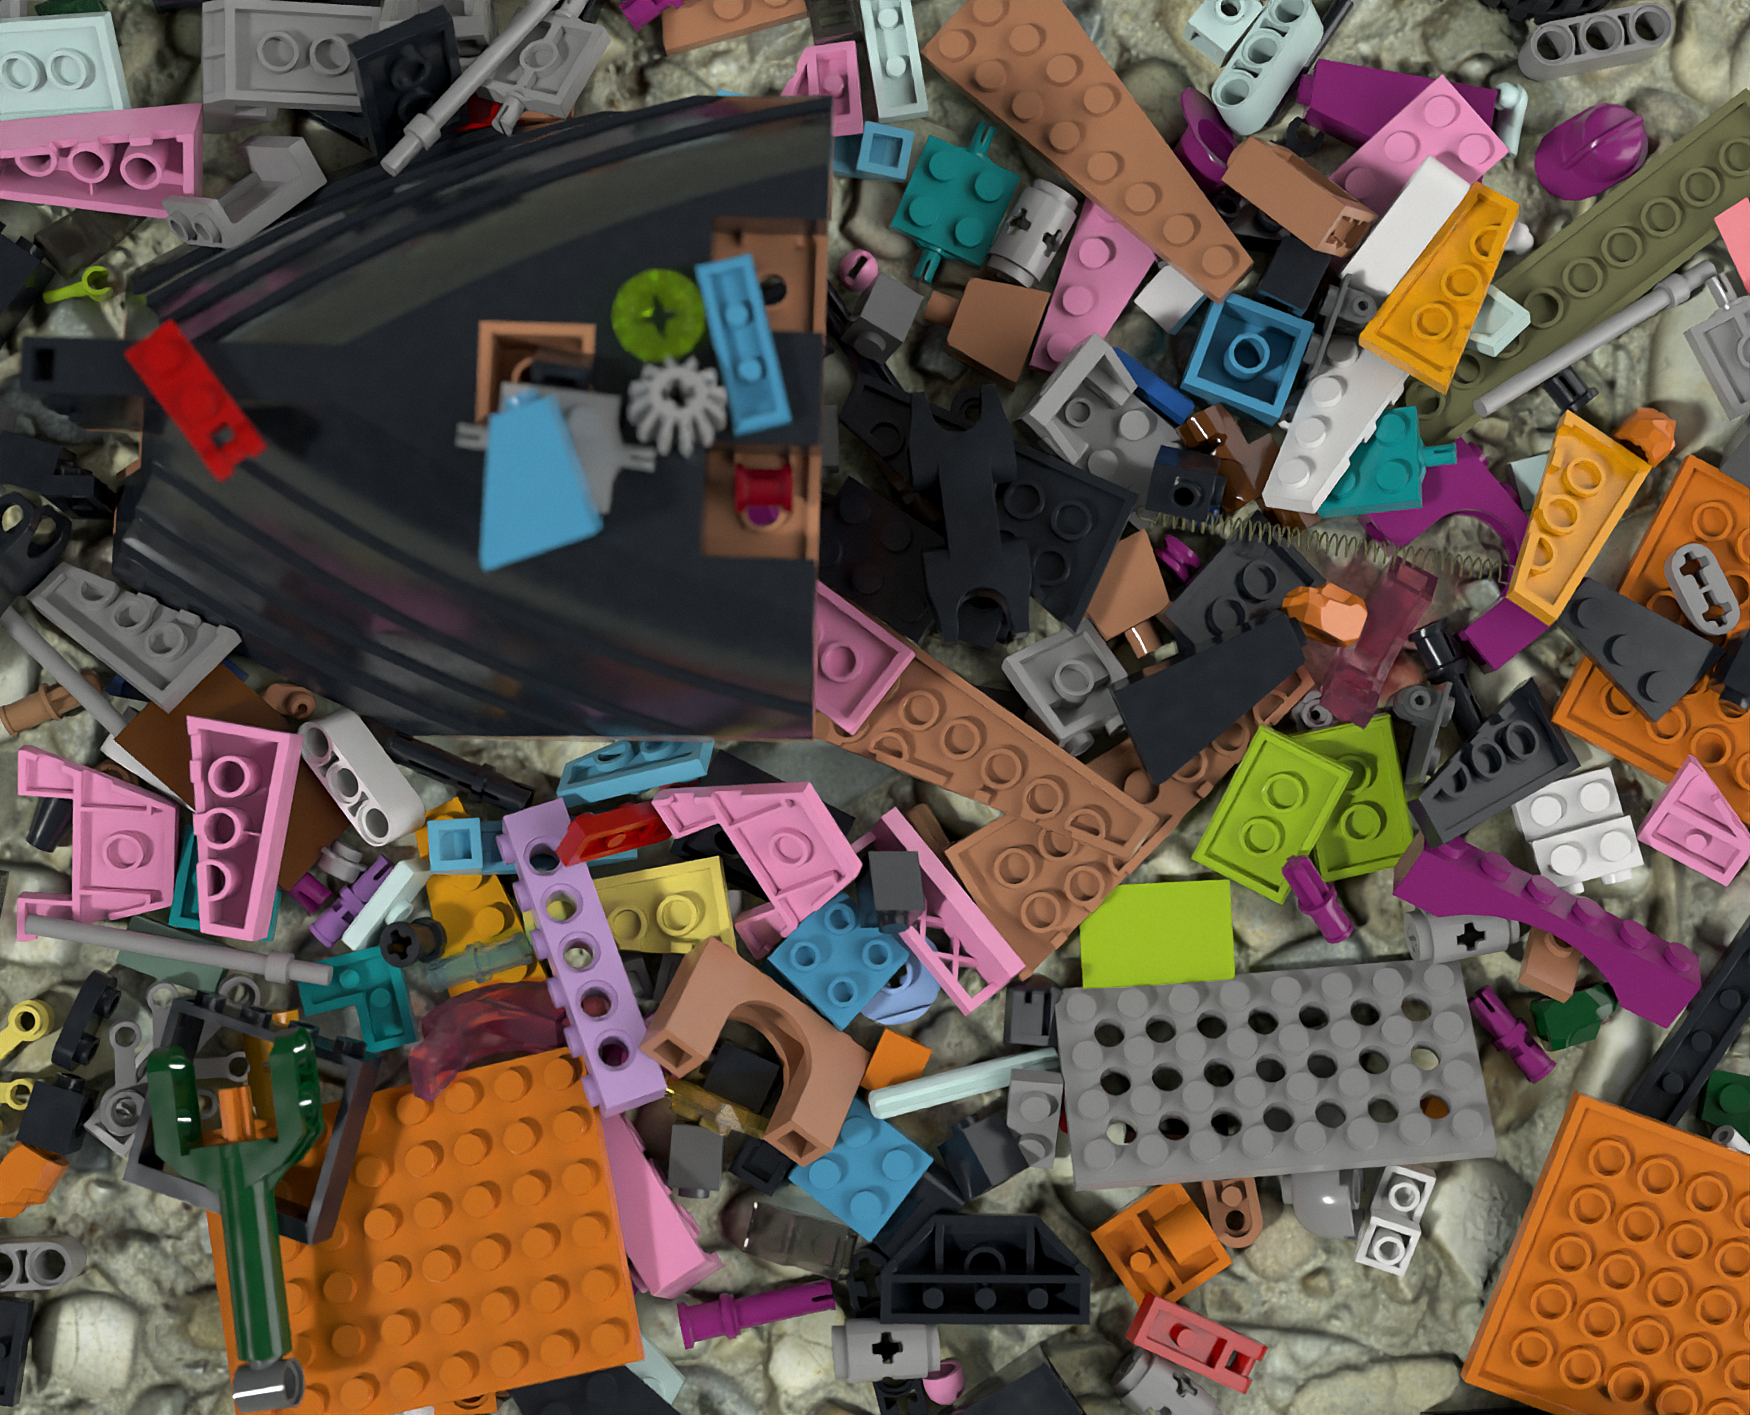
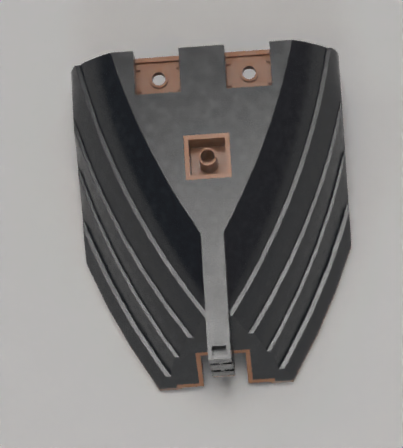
[19,94,835,743]

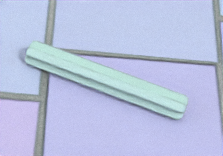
[868,1047,1060,1119]

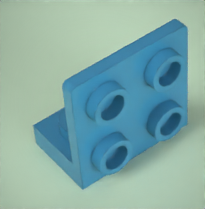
[760,890,910,1032]

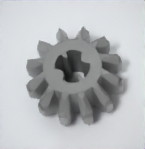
[629,354,727,457]

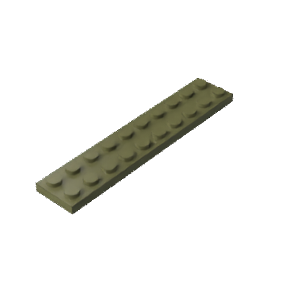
[1385,88,1750,447]

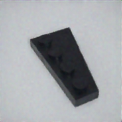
[1406,677,1581,849]

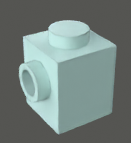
[1182,0,1264,68]

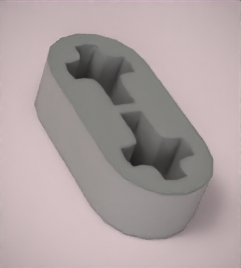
[1664,543,1740,637]

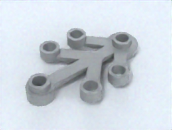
[99,973,260,1135]

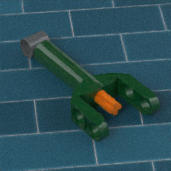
[147,1027,324,1413]

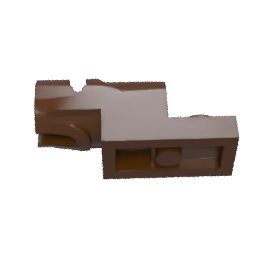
[1175,402,1321,540]

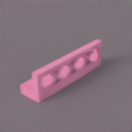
[850,807,1026,1017]

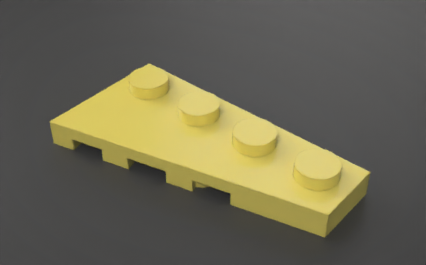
[523,856,737,955]

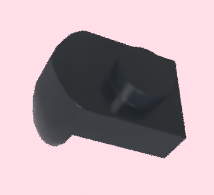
[1003,973,1064,1047]

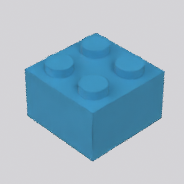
[1178,292,1315,429]
[788,1093,934,1242]

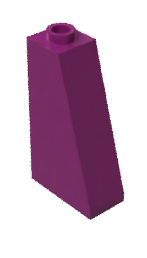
[1297,58,1497,188]

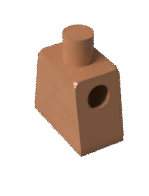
[923,278,1050,392]
[1084,529,1170,659]

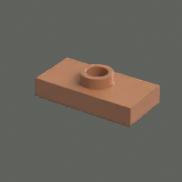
[1517,925,1582,1003]

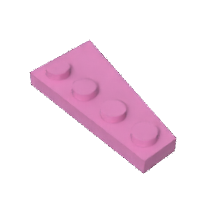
[1028,197,1156,376]

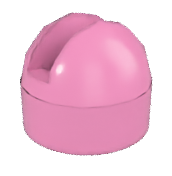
[838,250,878,292]
[922,1360,965,1405]

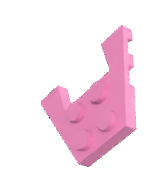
[17,745,180,942]
[651,781,862,960]

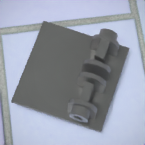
[1296,273,1377,389]
[1386,681,1455,786]

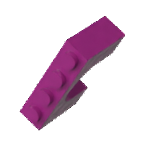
[1357,436,1554,674]

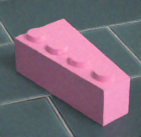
[0,102,203,219]
[187,716,304,942]
[599,1106,725,1300]

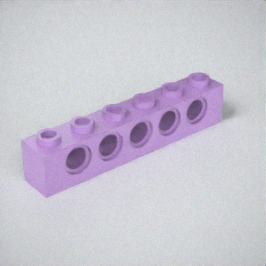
[496,798,667,1118]

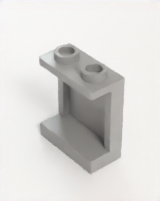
[161,135,328,249]

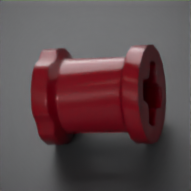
[733,462,793,513]

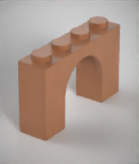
[638,935,872,1167]

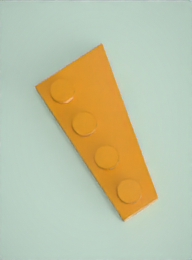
[1359,181,1520,396]
[1506,409,1653,626]
[415,796,549,1025]

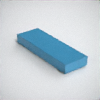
[695,254,792,436]

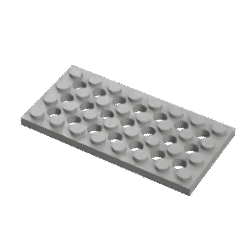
[1055,960,1498,1192]

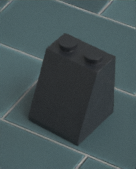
[937,1343,1087,1415]

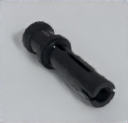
[1405,616,1486,742]

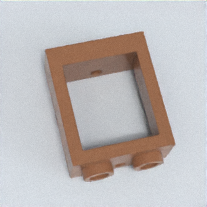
[1221,135,1380,259]

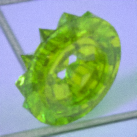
[613,270,705,361]

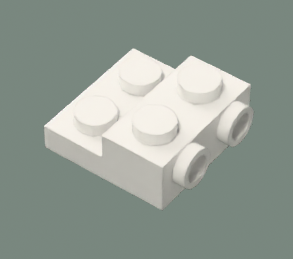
[1511,767,1644,895]

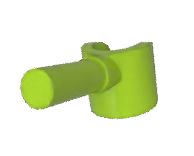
[43,266,114,304]

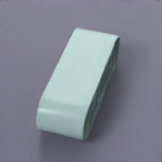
[1212,0,1323,136]

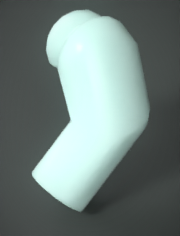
[1494,82,1528,159]

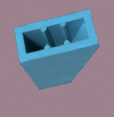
[481,388,603,571]

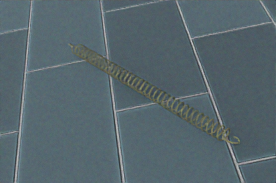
[1135,505,1515,585]

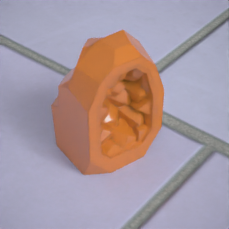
[1608,407,1677,470]
[1281,582,1368,648]
[0,1141,71,1218]

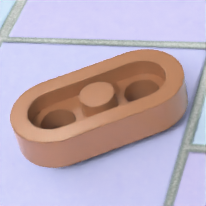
[1201,1177,1263,1248]

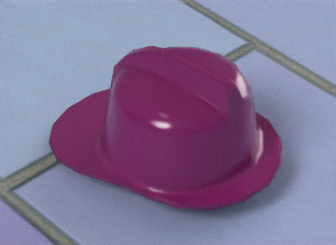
[1173,87,1237,195]
[1534,103,1648,201]

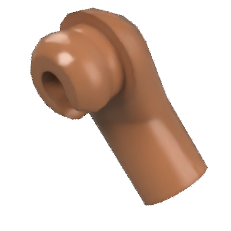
[259,683,316,720]

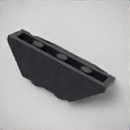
[881,1213,1091,1325]

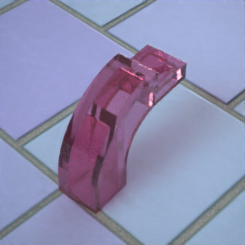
[1318,555,1438,729]
[408,981,584,1102]

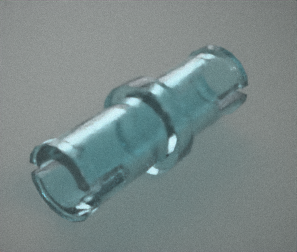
[426,932,533,993]

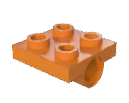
[1089,1183,1233,1307]

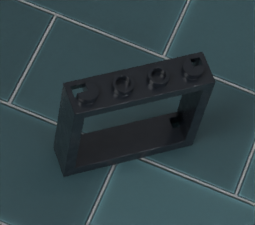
[123,990,383,1246]

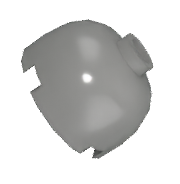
[1282,1168,1365,1240]

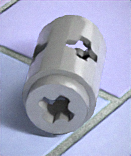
[985,179,1078,288]
[1404,906,1520,965]
[831,1318,940,1384]
[1110,1346,1223,1415]

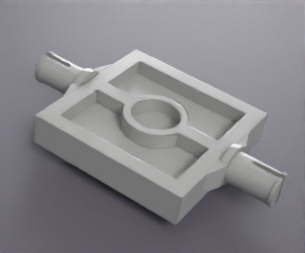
[476,0,611,135]
[1683,272,1750,421]
[457,382,656,513]

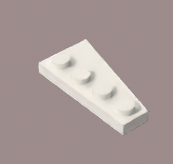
[1262,334,1409,514]

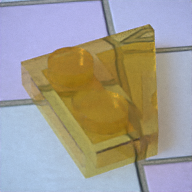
[662,1072,771,1141]

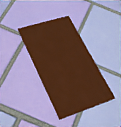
[113,662,351,892]

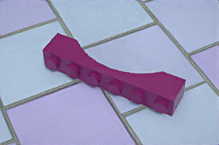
[1392,830,1701,1029]

